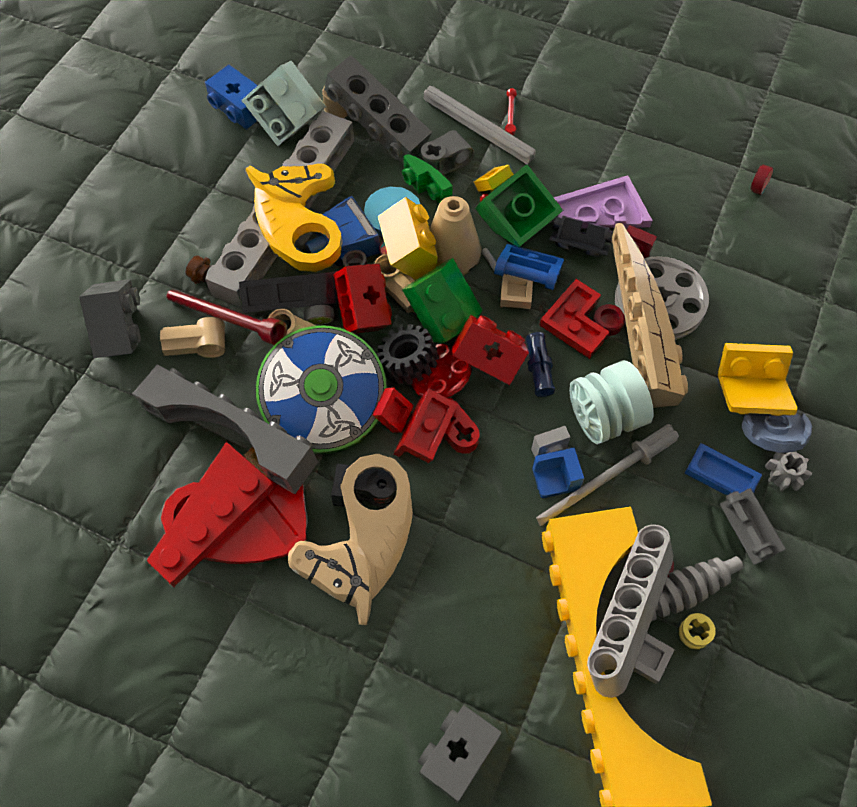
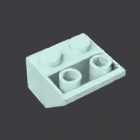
[241,61,327,146]

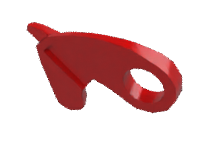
[161,482,308,564]

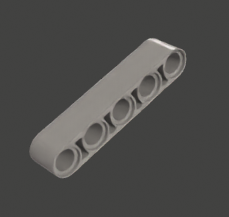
[587,525,674,698]

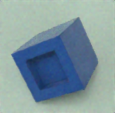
[532,448,584,498]

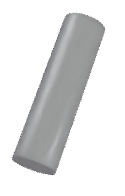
[481,248,497,271]

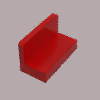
[393,389,458,463]

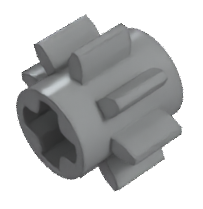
[765,451,812,492]

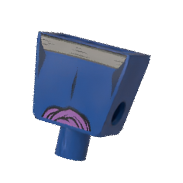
[305,196,380,266]

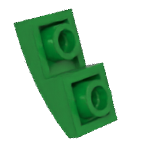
[402,154,453,204]

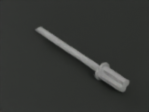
[536,424,679,526]

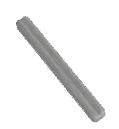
[424,86,536,164]

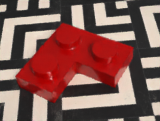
[539,279,609,359]

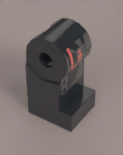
[331,464,396,507]

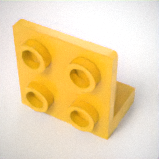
[717,343,798,416]

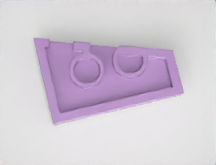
[554,175,653,228]

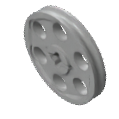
[615,256,709,340]

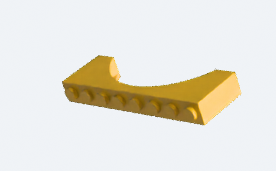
[542,507,712,807]

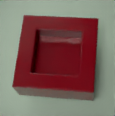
[627,225,657,258]

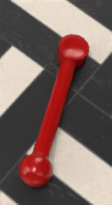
[505,88,517,135]

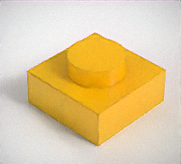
[474,165,514,192]

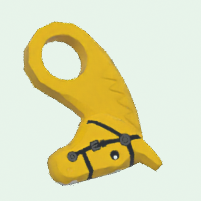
[246,164,342,272]

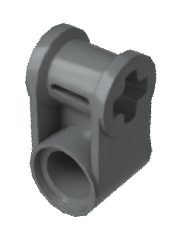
[421,130,475,176]

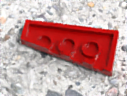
[147,442,275,587]

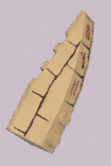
[612,223,688,408]

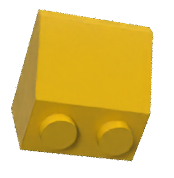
[378,197,438,280]

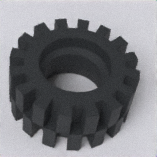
[377,325,439,385]

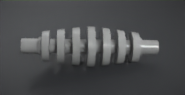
[627,556,744,621]

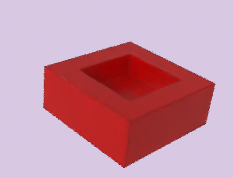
[373,388,414,433]

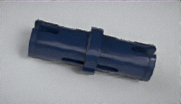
[526,332,555,397]

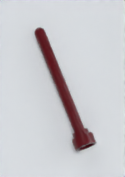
[166,290,287,345]

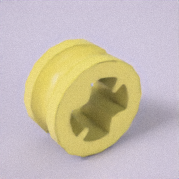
[679,613,715,649]

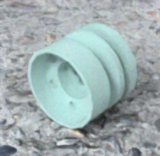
[569,360,654,445]

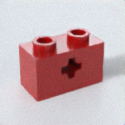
[334,263,392,334]
[452,315,529,385]

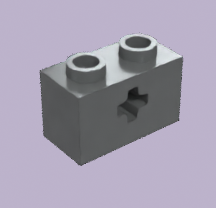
[418,705,502,804]

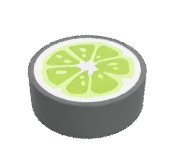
[303,305,335,325]

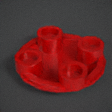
[412,344,472,398]

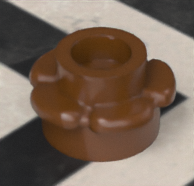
[185,255,211,284]

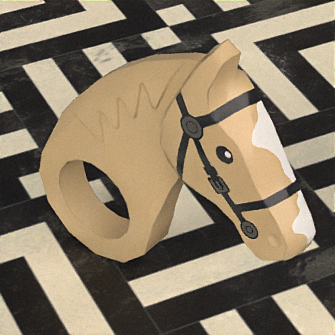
[288,454,413,625]

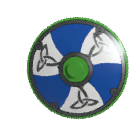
[256,326,387,454]

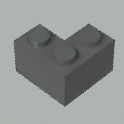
[79,279,141,358]

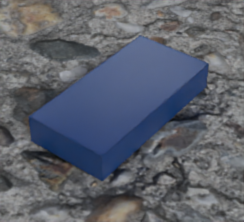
[685,443,762,495]

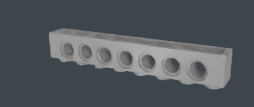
[205,111,354,308]

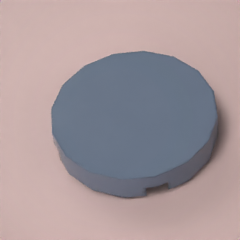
[742,413,812,453]

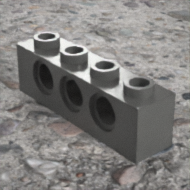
[324,55,432,165]

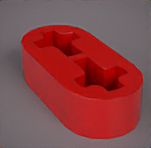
[443,398,480,454]

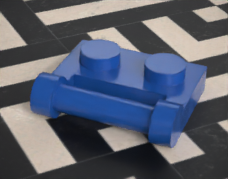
[494,244,564,290]

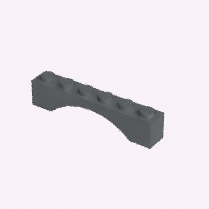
[132,365,318,494]

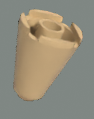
[430,196,482,276]

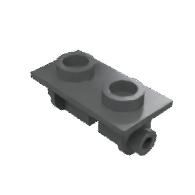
[720,488,786,565]

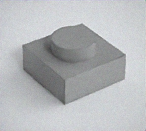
[531,426,570,457]
[633,634,675,684]

